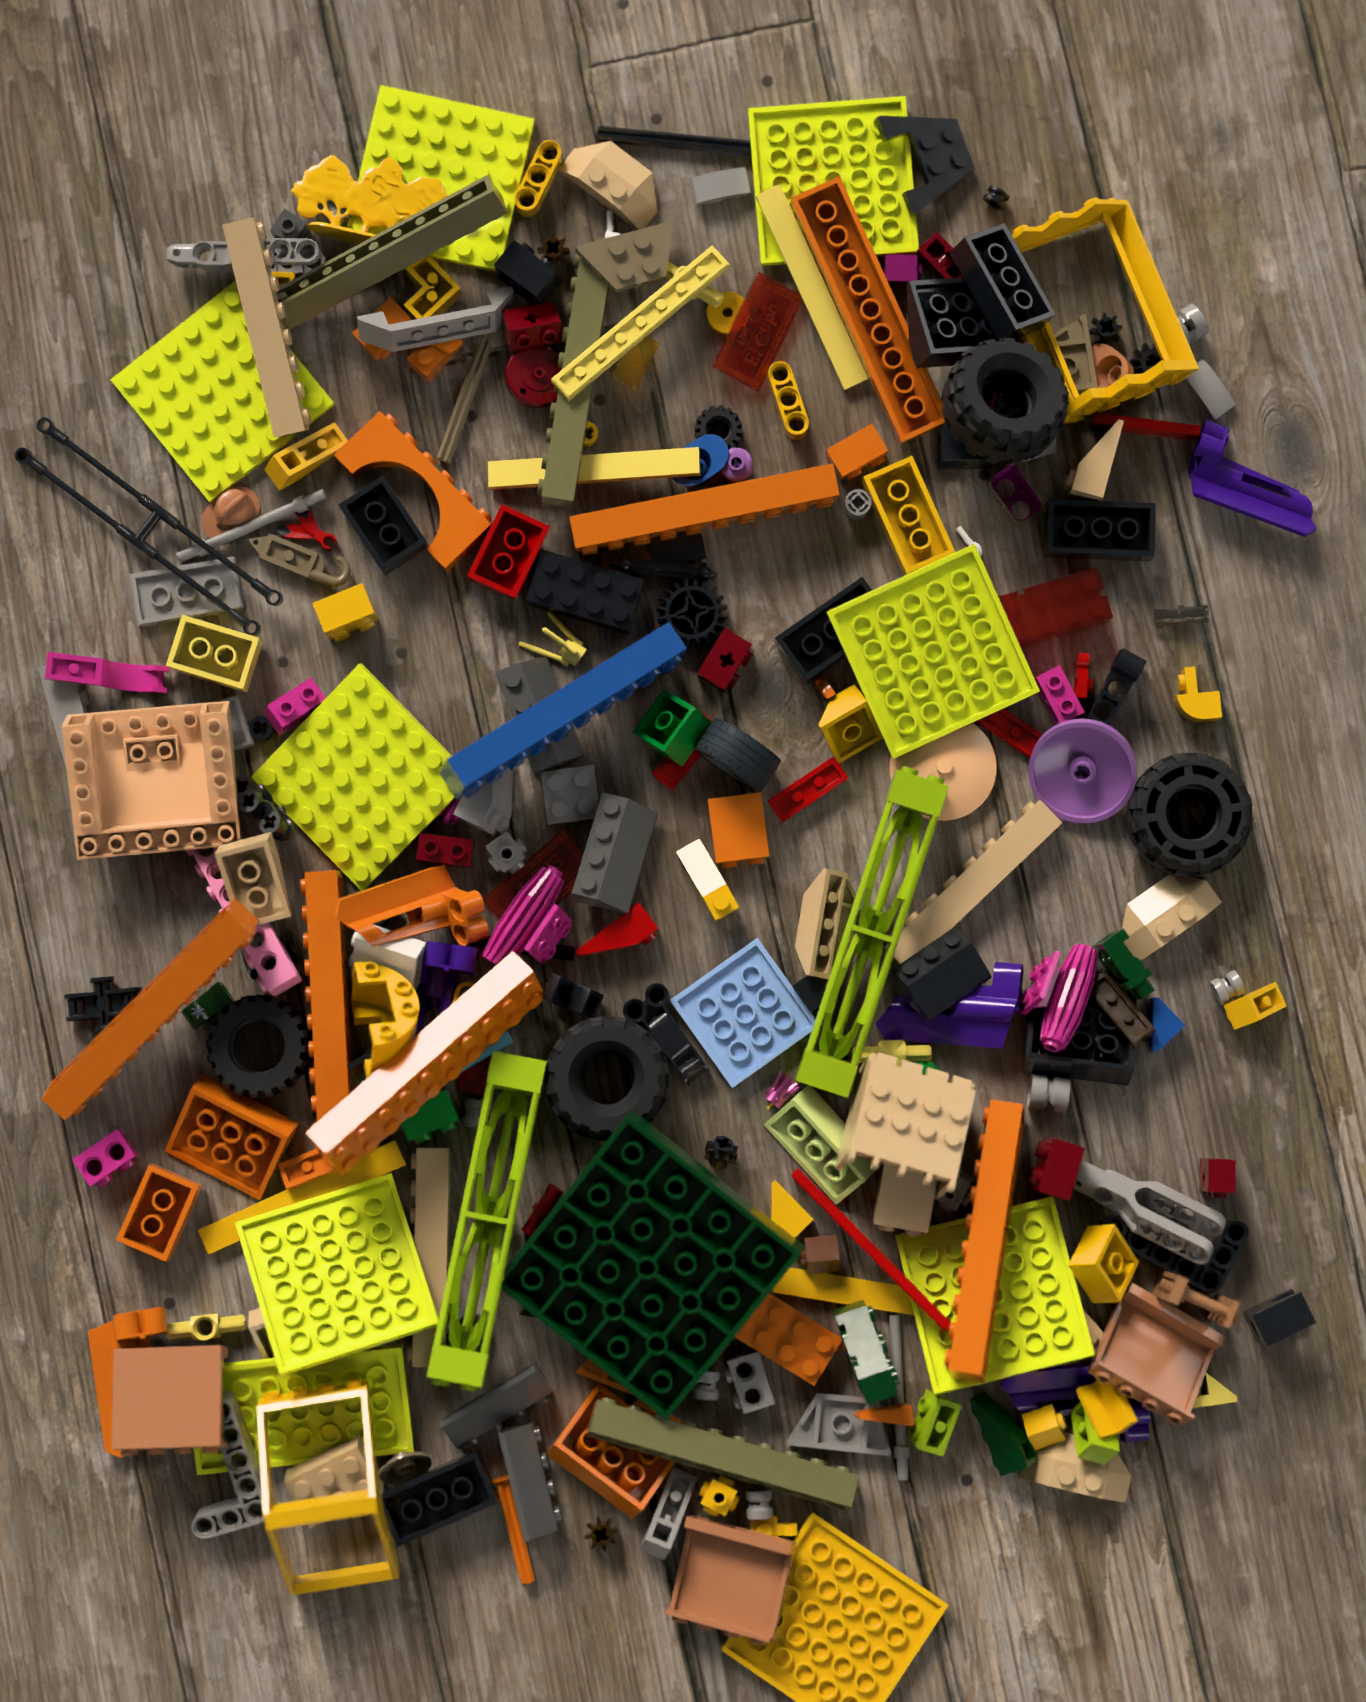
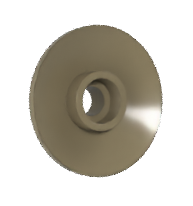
[378,1451,432,1485]

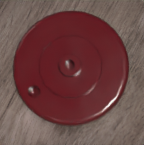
[504,345,562,409]

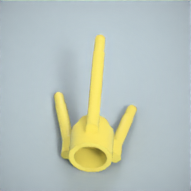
[519,611,587,667]

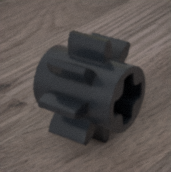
[1089,312,1123,345]
[704,1136,738,1169]

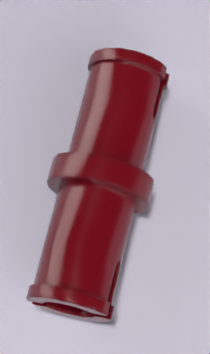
[521,1183,564,1236]

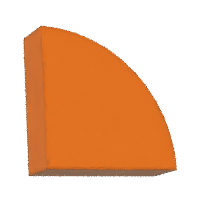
[813,674,836,701]

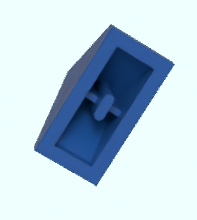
[1149,997,1186,1052]

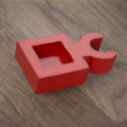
[1074,653,1093,701]

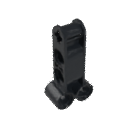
[1085,648,1147,726]
[623,983,710,1087]

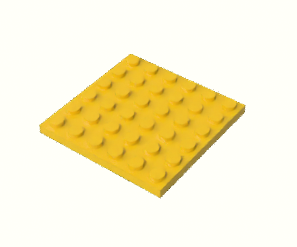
[721,1511,948,1702]

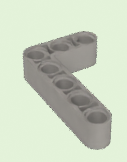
[191,1391,264,1539]

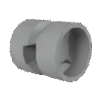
[1177,303,1209,345]
[1027,1074,1070,1113]

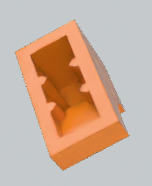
[407,339,464,383]

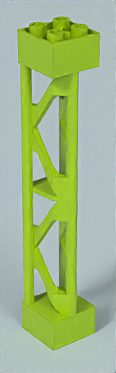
[795,766,949,1098]
[427,1051,547,1392]

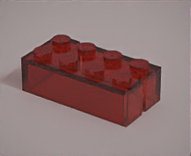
[998,567,1113,649]

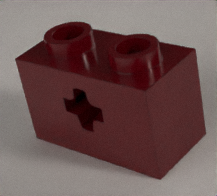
[917,231,963,279]
[501,301,562,351]
[697,628,754,693]
[416,833,475,869]
[1199,1158,1236,1198]

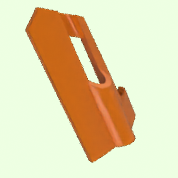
[334,864,489,946]
[88,1306,168,1458]

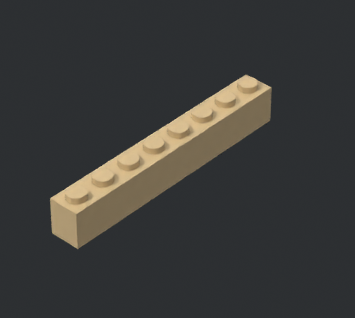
[222,217,312,438]
[883,800,1062,965]
[407,1148,451,1367]

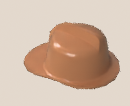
[1092,343,1134,388]
[201,486,260,538]

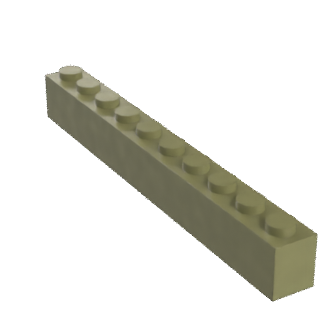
[276,175,508,330]
[537,243,609,509]
[586,1398,859,1511]

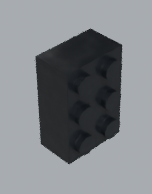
[338,476,429,576]

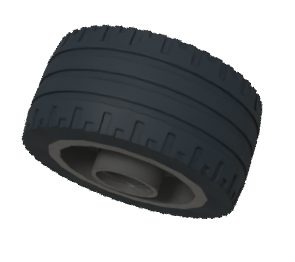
[695,718,781,793]

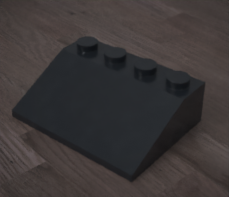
[907,278,1020,368]
[1021,996,1137,1086]

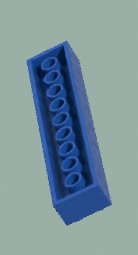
[439,622,687,800]

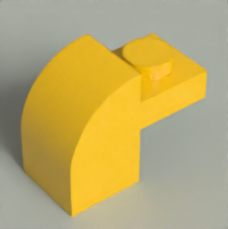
[1173,666,1222,722]

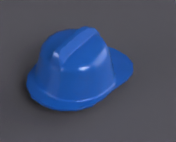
[672,434,729,487]

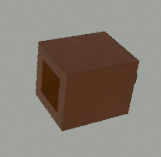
[800,1235,840,1274]

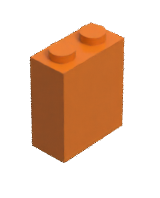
[707,792,769,869]

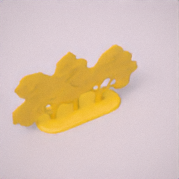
[291,155,447,244]

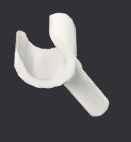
[605,210,621,238]
[956,526,982,557]

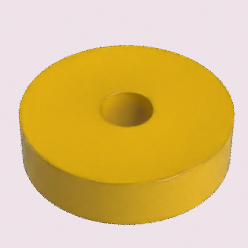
[707,291,749,335]

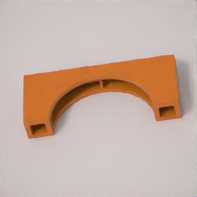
[334,411,492,572]

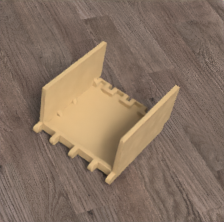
[835,1052,976,1200]

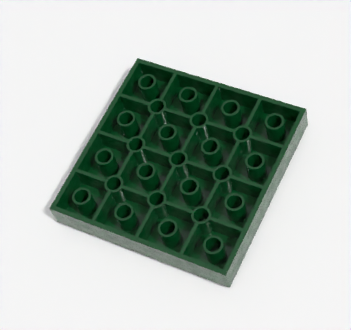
[501,1109,804,1420]

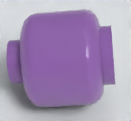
[719,448,753,484]

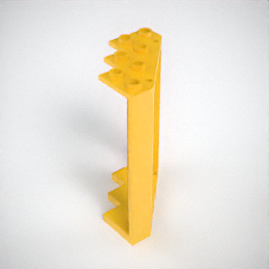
[1012,197,1199,423]

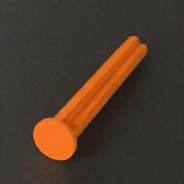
[492,1475,535,1584]

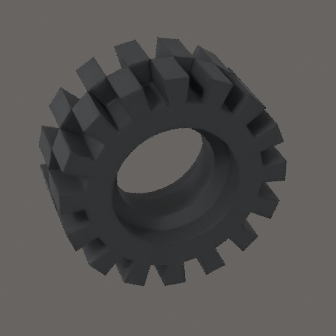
[695,405,743,449]

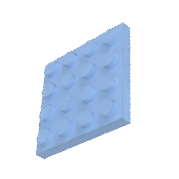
[670,938,816,1088]

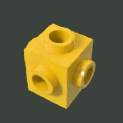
[698,1475,740,1517]

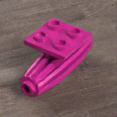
[482,865,573,966]
[1020,944,1098,1052]

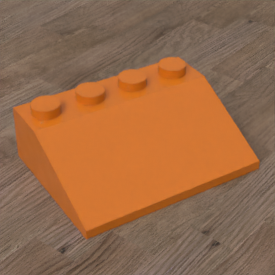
[165,1074,299,1200]
[546,1382,675,1519]

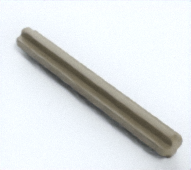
[437,338,493,464]

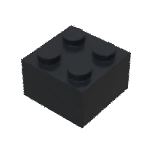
[494,240,558,305]

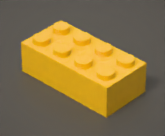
[861,456,955,576]

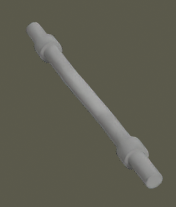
[176,489,327,563]

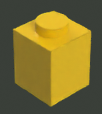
[1022,1404,1067,1451]

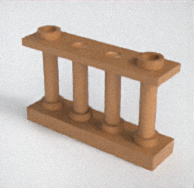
[1151,1269,1241,1328]

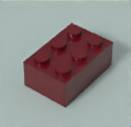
[1026,1137,1085,1200]

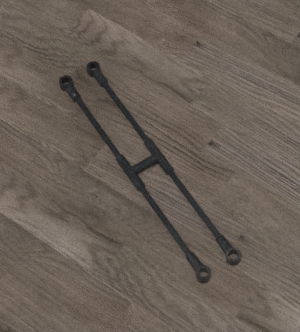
[15,417,283,636]

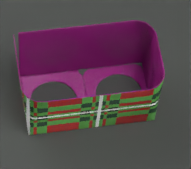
[988,464,1042,527]

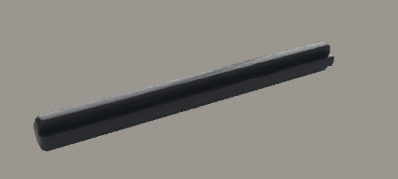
[597,126,751,156]

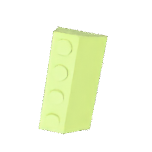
[764,1085,882,1205]

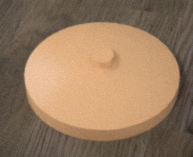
[889,723,997,821]

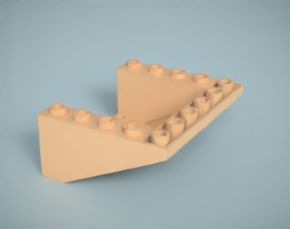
[61,701,241,860]

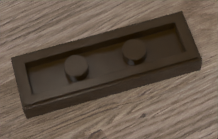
[1090,971,1156,1048]

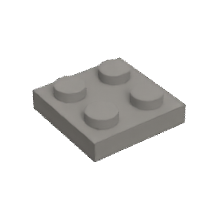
[541,765,599,826]

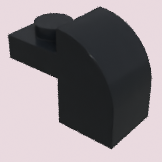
[542,973,604,1018]

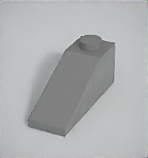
[639,1467,698,1560]

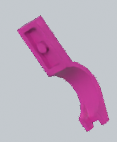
[44,652,169,694]

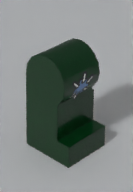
[181,981,235,1029]

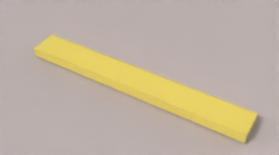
[756,184,869,390]
[551,245,730,401]
[488,447,701,490]

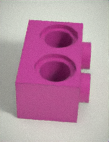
[1035,665,1085,725]
[265,677,326,735]
[72,1129,140,1188]

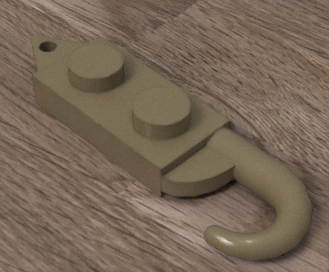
[249,533,351,587]

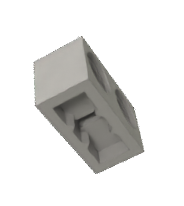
[723,1350,775,1414]

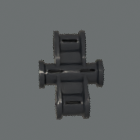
[236,775,294,841]
[64,976,142,1033]

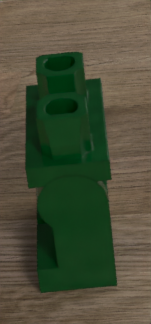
[1091,928,1155,1001]

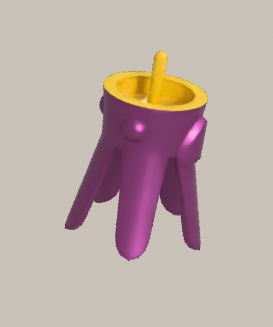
[764,1070,803,1110]

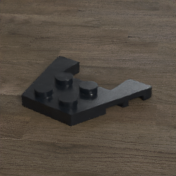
[875,116,975,217]

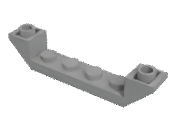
[357,286,514,352]

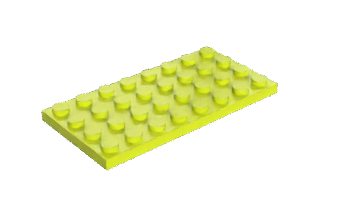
[194,1344,415,1475]

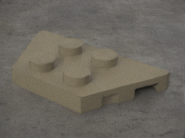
[575,221,674,293]
[1054,314,1099,414]

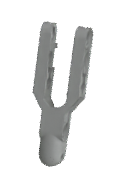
[166,238,327,276]
[1074,1161,1226,1264]

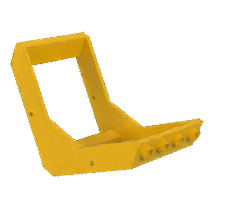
[257,1378,400,1596]

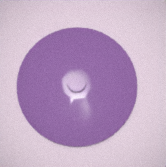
[1028,719,1137,823]

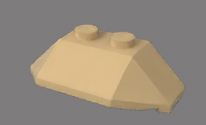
[558,141,658,230]
[795,868,856,979]
[1122,874,1222,960]
[1019,1432,1131,1503]

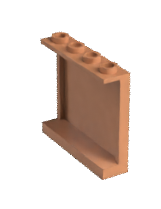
[1088,1283,1225,1426]
[112,1345,228,1456]
[665,1515,796,1645]

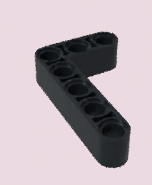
[1100,1215,1249,1293]

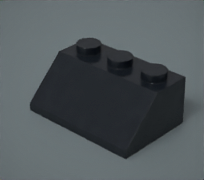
[891,927,992,1021]

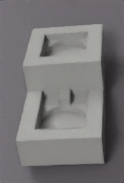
[690,167,751,205]
[1184,359,1236,420]

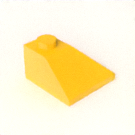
[819,684,883,763]

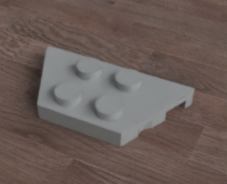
[786,1392,891,1456]

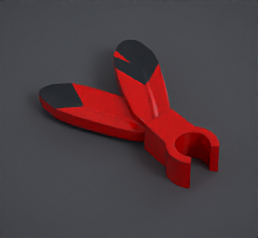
[276,510,338,552]

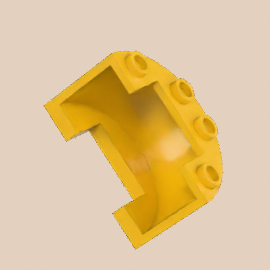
[349,962,419,1078]

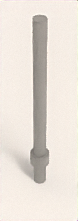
[889,1315,910,1480]

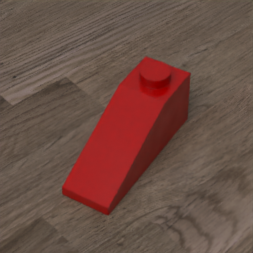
[575,903,659,957]

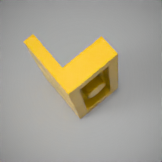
[1076,1380,1138,1439]

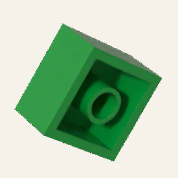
[632,689,712,766]
[401,1090,462,1144]

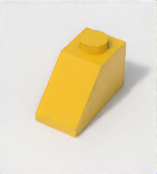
[1223,982,1287,1030]
[771,1180,814,1238]

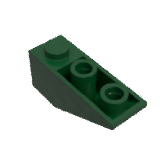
[970,1391,1038,1476]

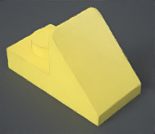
[1192,1373,1238,1408]

